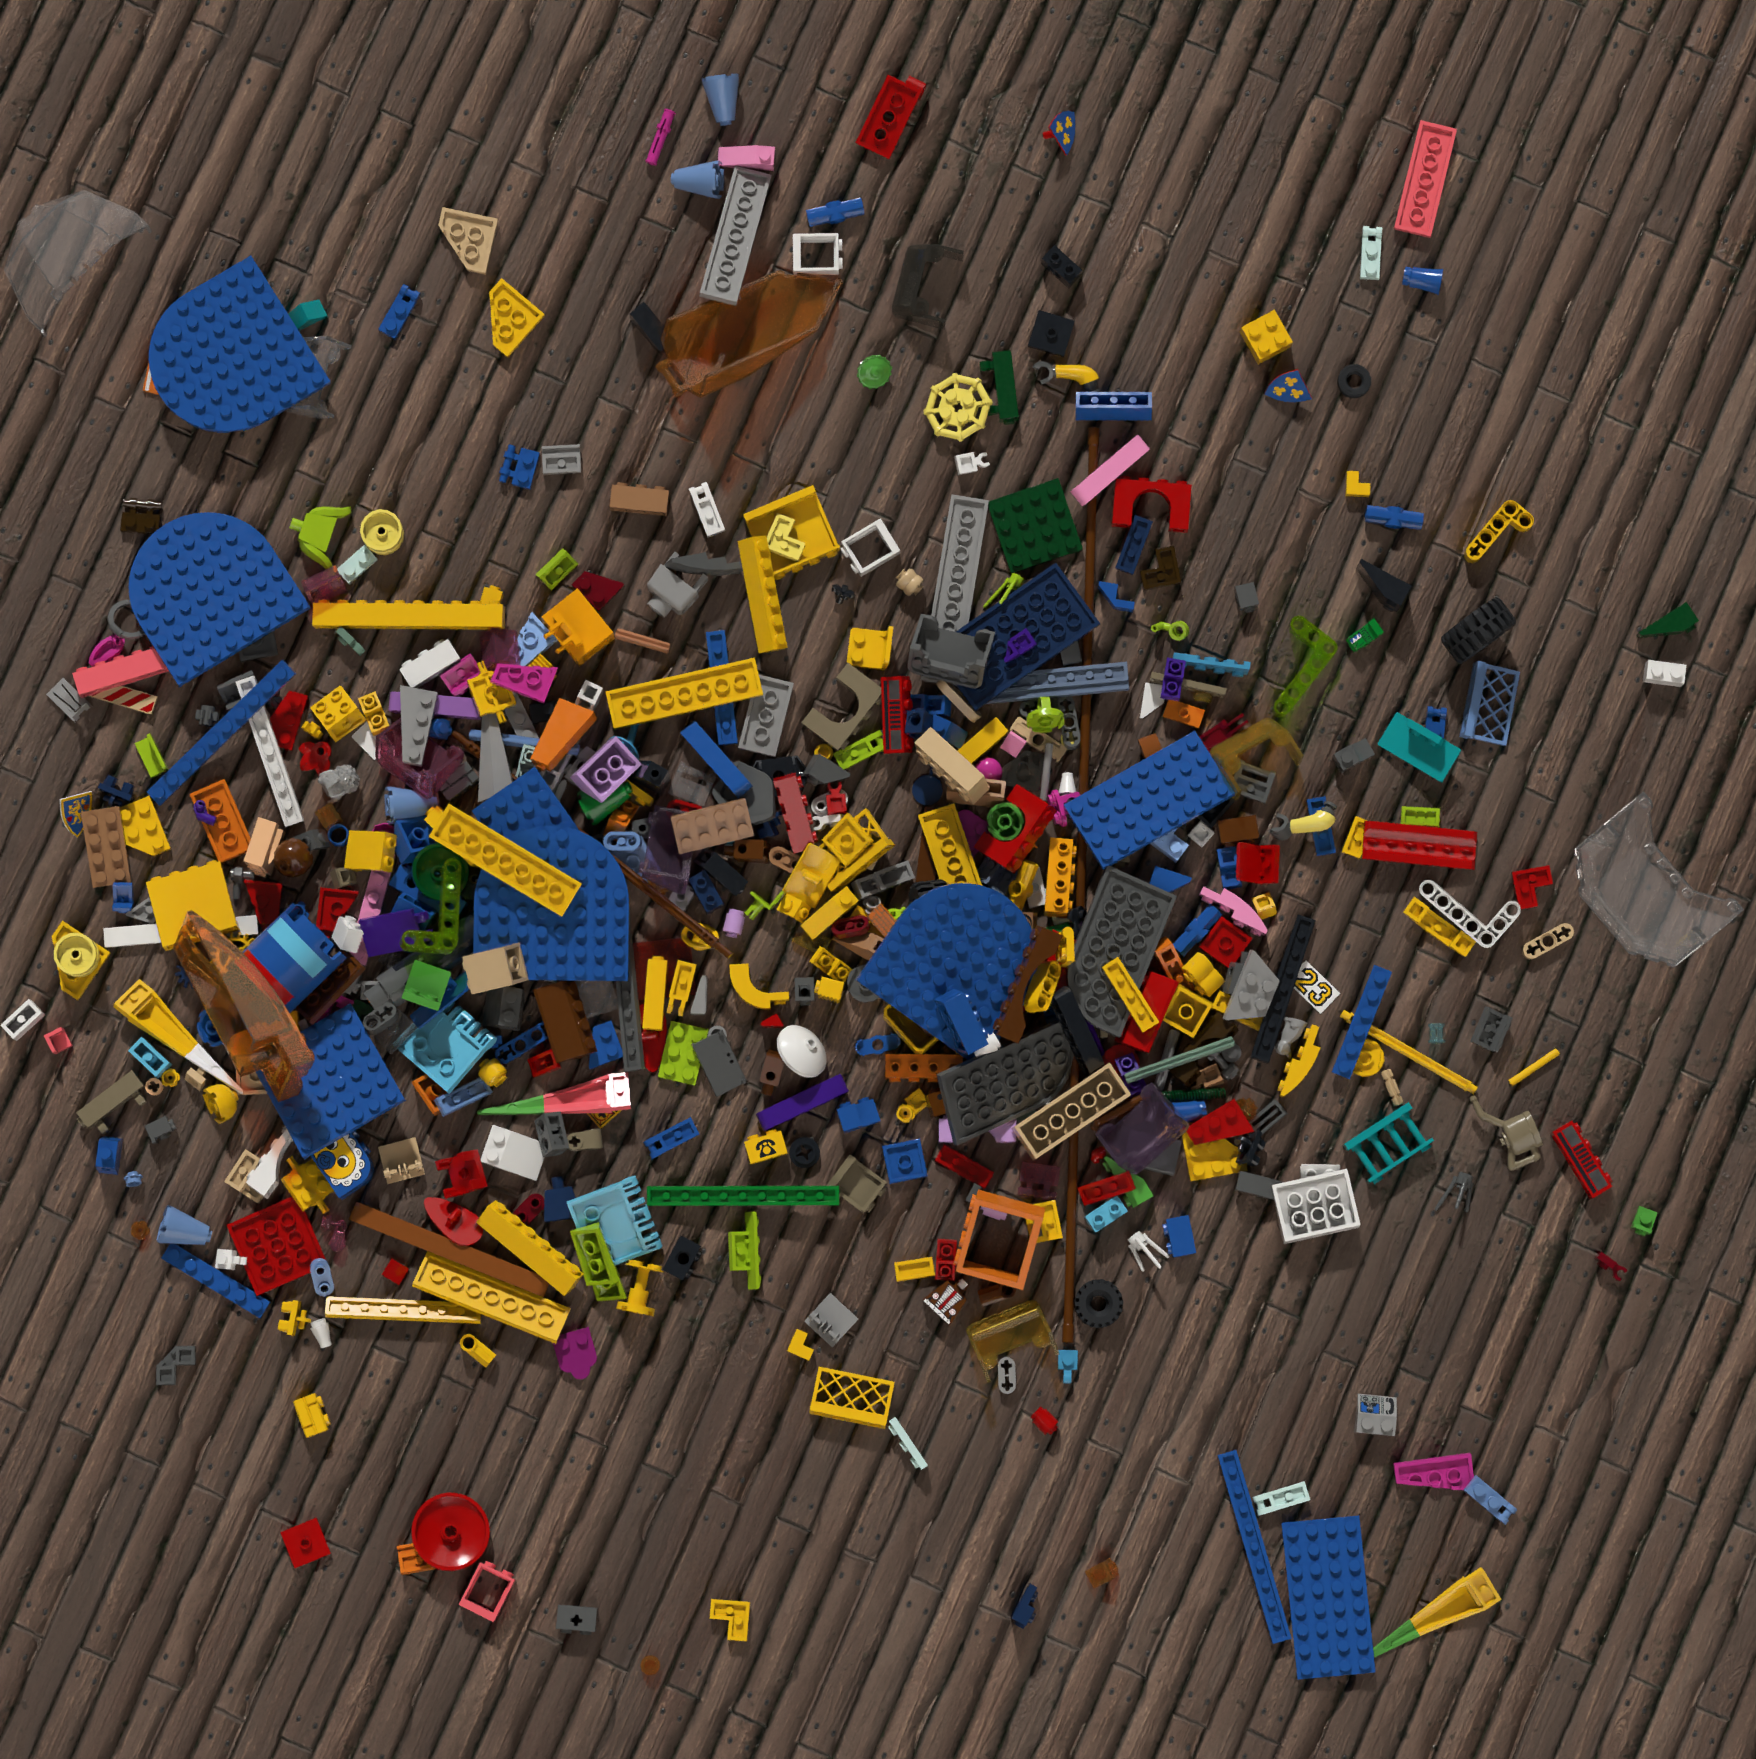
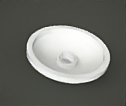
[777,1025,827,1077]

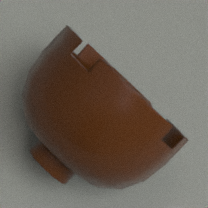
[273,838,313,877]

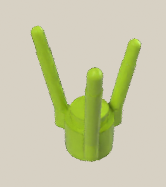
[983,573,1025,608]

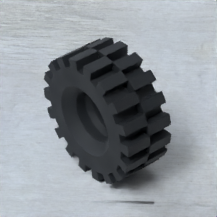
[1074,1279,1123,1328]

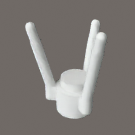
[1128,1231,1170,1272]

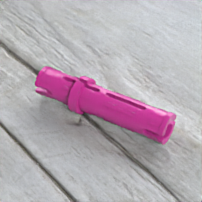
[645,109,676,166]

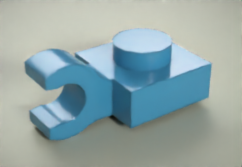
[1058,1350,1078,1384]

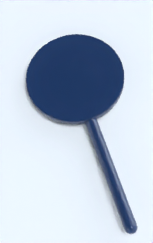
[912,767,943,806]

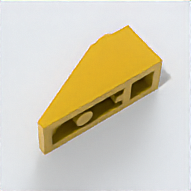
[800,886,859,941]

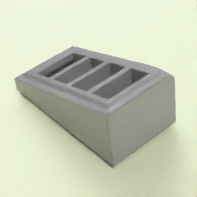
[690,975,708,1016]

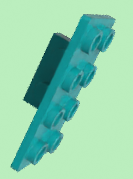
[1378,712,1461,782]

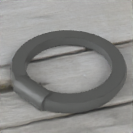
[107,599,146,640]

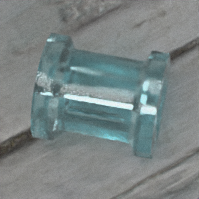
[1428,1023,1445,1044]

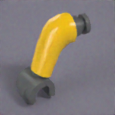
[1033,361,1100,392]

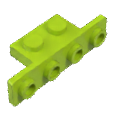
[728,1211,761,1290]

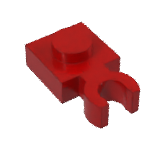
[826,782,847,815]

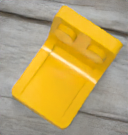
[847,626,893,670]

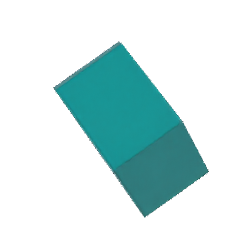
[288,300,328,331]

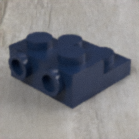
[1011,1583,1038,1629]

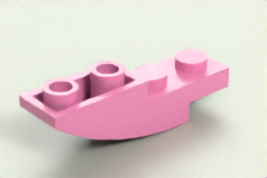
[1199,887,1268,937]

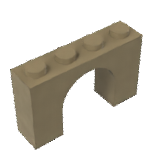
[801,663,882,752]

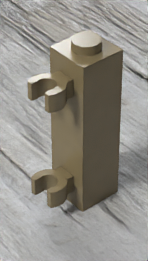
[76,1070,147,1135]

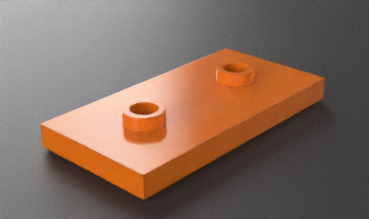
[190,779,251,863]

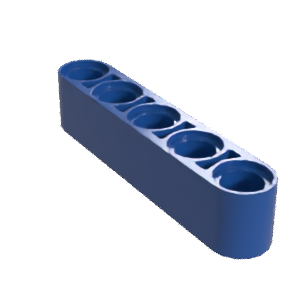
[680,720,753,799]

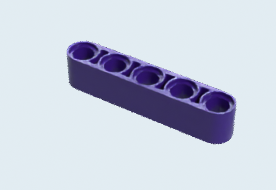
[756,1074,849,1132]

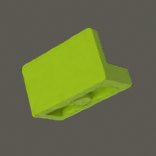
[134,733,169,778]

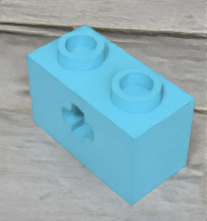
[128,1037,172,1078]
[1084,1195,1128,1233]

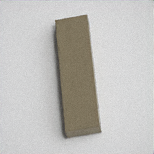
[1149,672,1227,698]

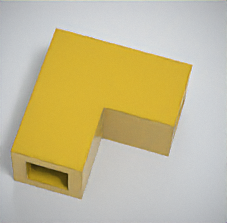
[1345,471,1370,497]
[787,1329,814,1361]

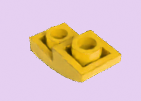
[358,691,391,736]
[809,946,853,982]

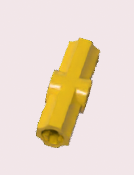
[1008,859,1039,912]

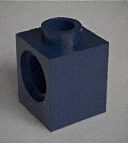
[905,708,933,739]

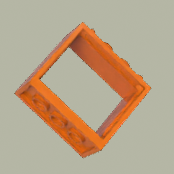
[953,1189,1045,1290]

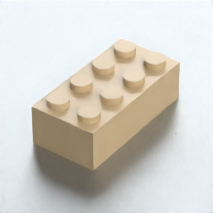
[914,727,989,805]

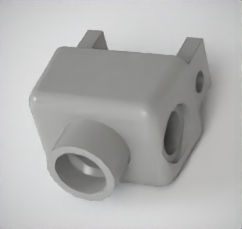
[647,552,708,618]

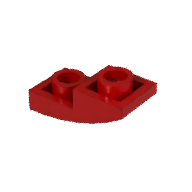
[935,1239,957,1281]

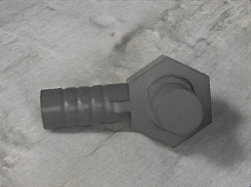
[231,867,255,899]

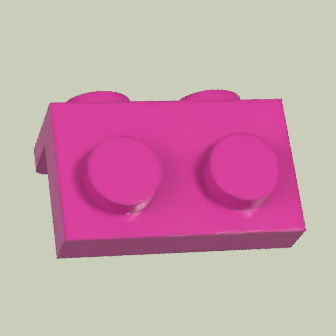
[439,653,480,697]

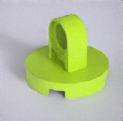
[1026,697,1065,733]

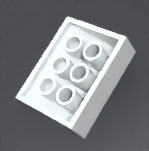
[1272,1169,1361,1244]

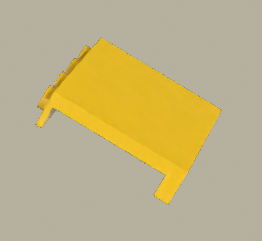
[743,485,840,580]
[146,860,240,951]

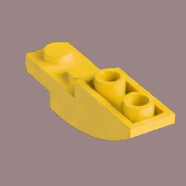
[1277,1024,1321,1097]

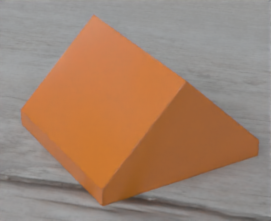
[411,1074,447,1116]

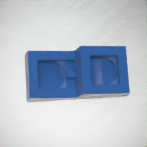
[1217,846,1242,889]

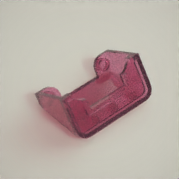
[375,718,464,799]

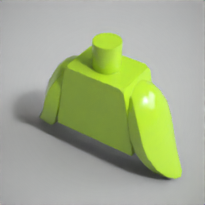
[289,506,351,573]

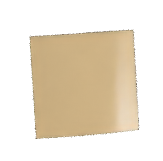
[224,1149,280,1204]

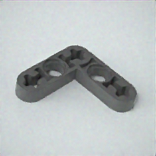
[1019,696,1080,750]

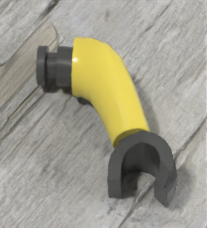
[1268,801,1337,841]

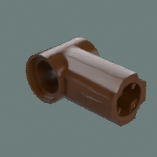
[977,1284,1016,1307]

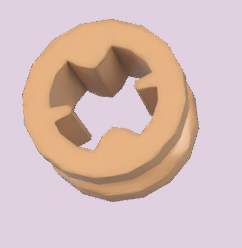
[145,1078,164,1096]

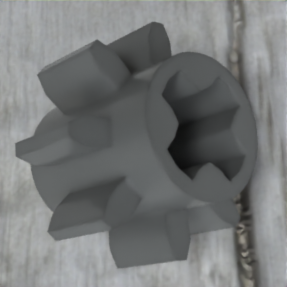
[195,705,219,727]

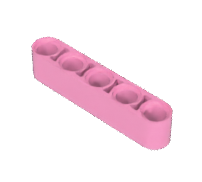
[1070,434,1150,507]

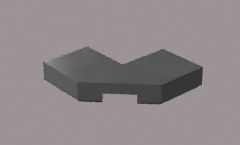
[156,1346,196,1385]

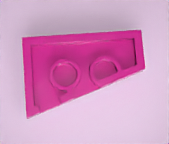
[490,664,558,704]

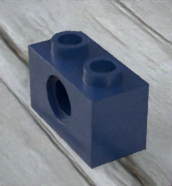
[688,870,724,915]

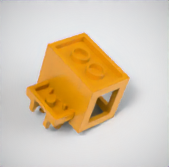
[542,588,615,667]

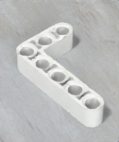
[1419,880,1521,948]

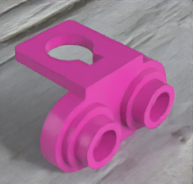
[1047,789,1080,827]

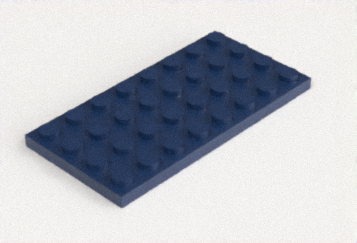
[956,563,1100,711]

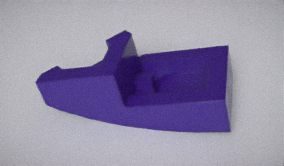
[1004,628,1038,663]

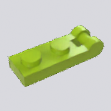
[833,730,883,770]

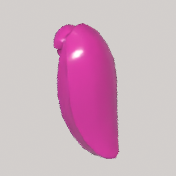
[89,634,125,667]

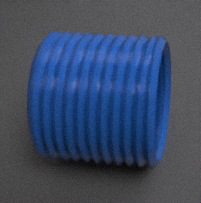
[327,824,349,847]

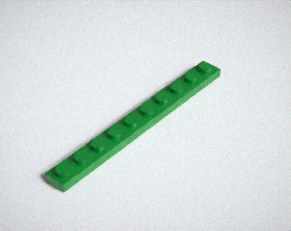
[647,1186,840,1206]

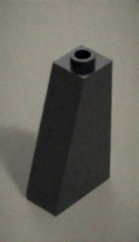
[629,760,671,796]

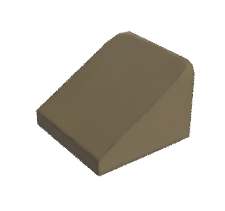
[330,867,358,889]

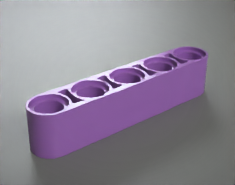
[388,692,482,720]

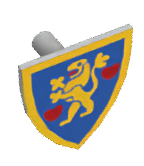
[60,791,92,838]

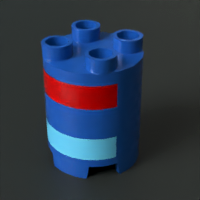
[221,903,347,1027]

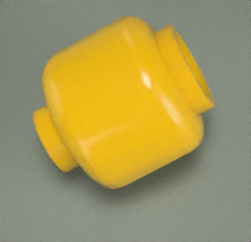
[478,1058,507,1087]

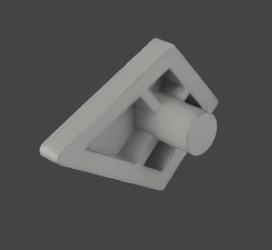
[126,897,156,924]

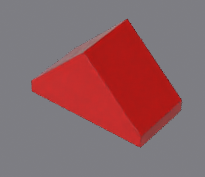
[527,1049,562,1078]

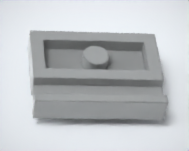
[542,444,581,475]

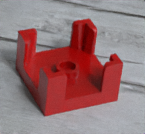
[435,1149,488,1199]

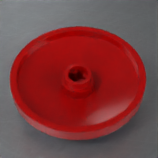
[411,1492,490,1571]

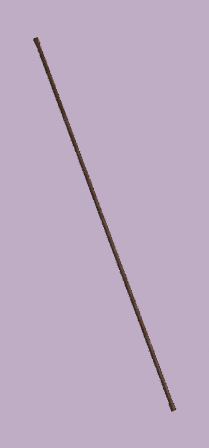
[1062,427,1100,1343]

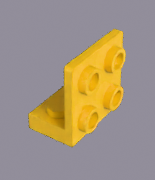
[310,686,366,742]

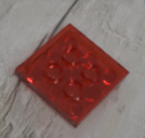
[633,937,696,1001]

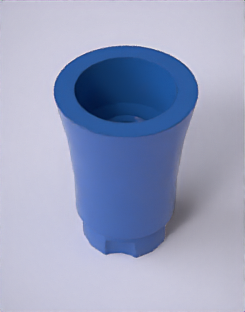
[1402,267,1443,295]
[1164,1100,1207,1129]

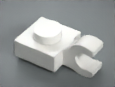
[813,814,844,831]
[215,1249,247,1270]

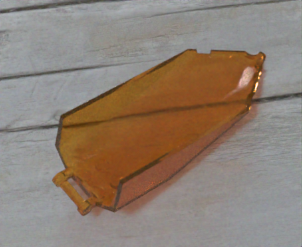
[655,270,843,398]

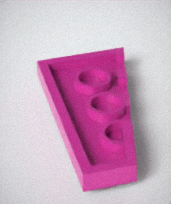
[1393,1453,1474,1490]

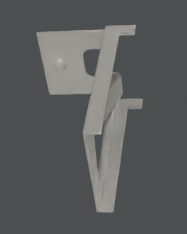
[46,678,93,723]

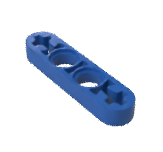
[495,1022,549,1064]

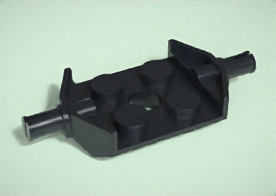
[753,755,807,797]

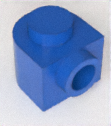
[429,719,452,740]

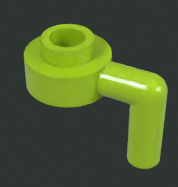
[1151,621,1189,641]

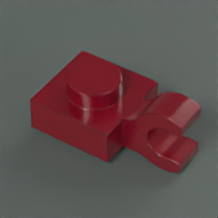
[1594,1251,1627,1281]

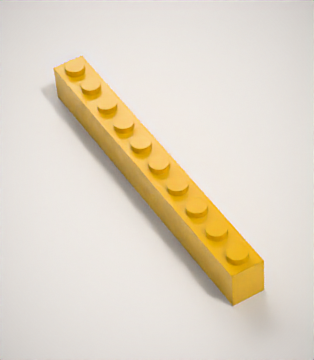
[312,600,505,630]

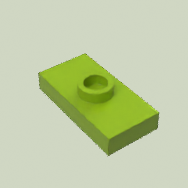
[1400,806,1440,828]

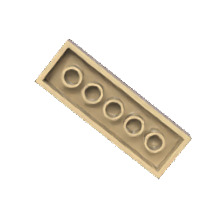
[1011,1063,1131,1160]

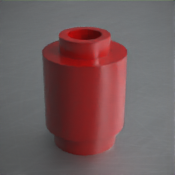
[1030,1407,1059,1435]

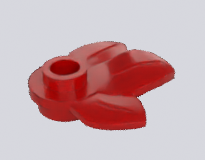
[298,741,332,776]

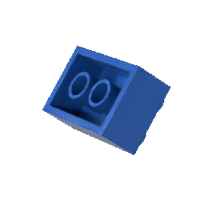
[934,989,988,1055]

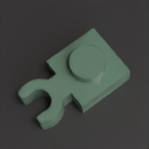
[336,626,365,656]

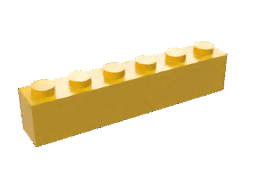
[737,535,788,653]
[476,1200,584,1296]

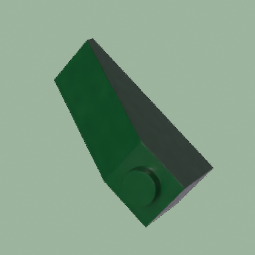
[1636,602,1699,638]

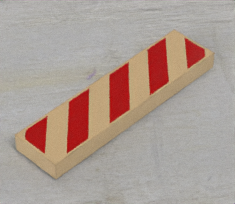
[89,686,158,715]

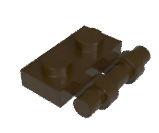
[120,498,162,534]

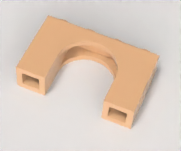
[244,817,285,877]

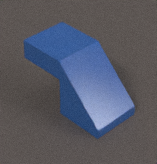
[1098,581,1135,613]

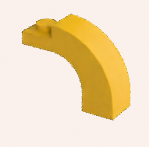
[729,963,790,1010]

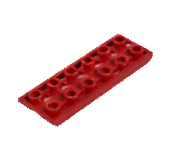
[1362,821,1477,870]

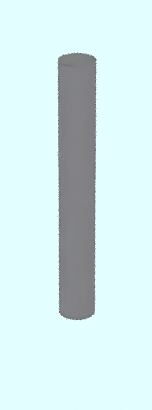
[1040,743,1053,801]

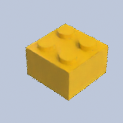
[1240,309,1293,365]
[1163,984,1213,1038]

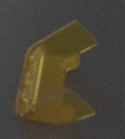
[1210,718,1304,801]
[966,1300,1059,1383]

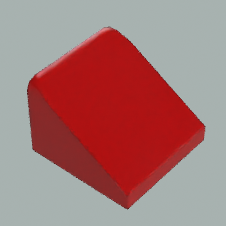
[760,1014,784,1028]
[382,1259,409,1285]

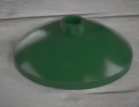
[411,843,469,901]

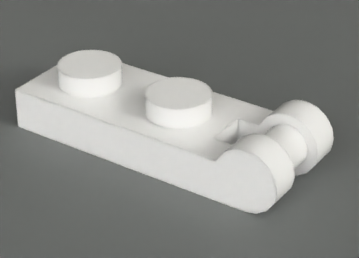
[689,482,725,538]

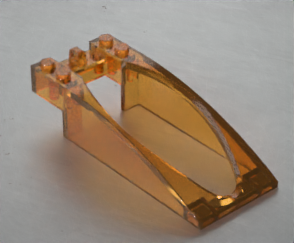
[173,910,315,1102]

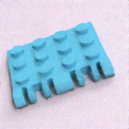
[394,1002,497,1094]
[567,1176,663,1265]

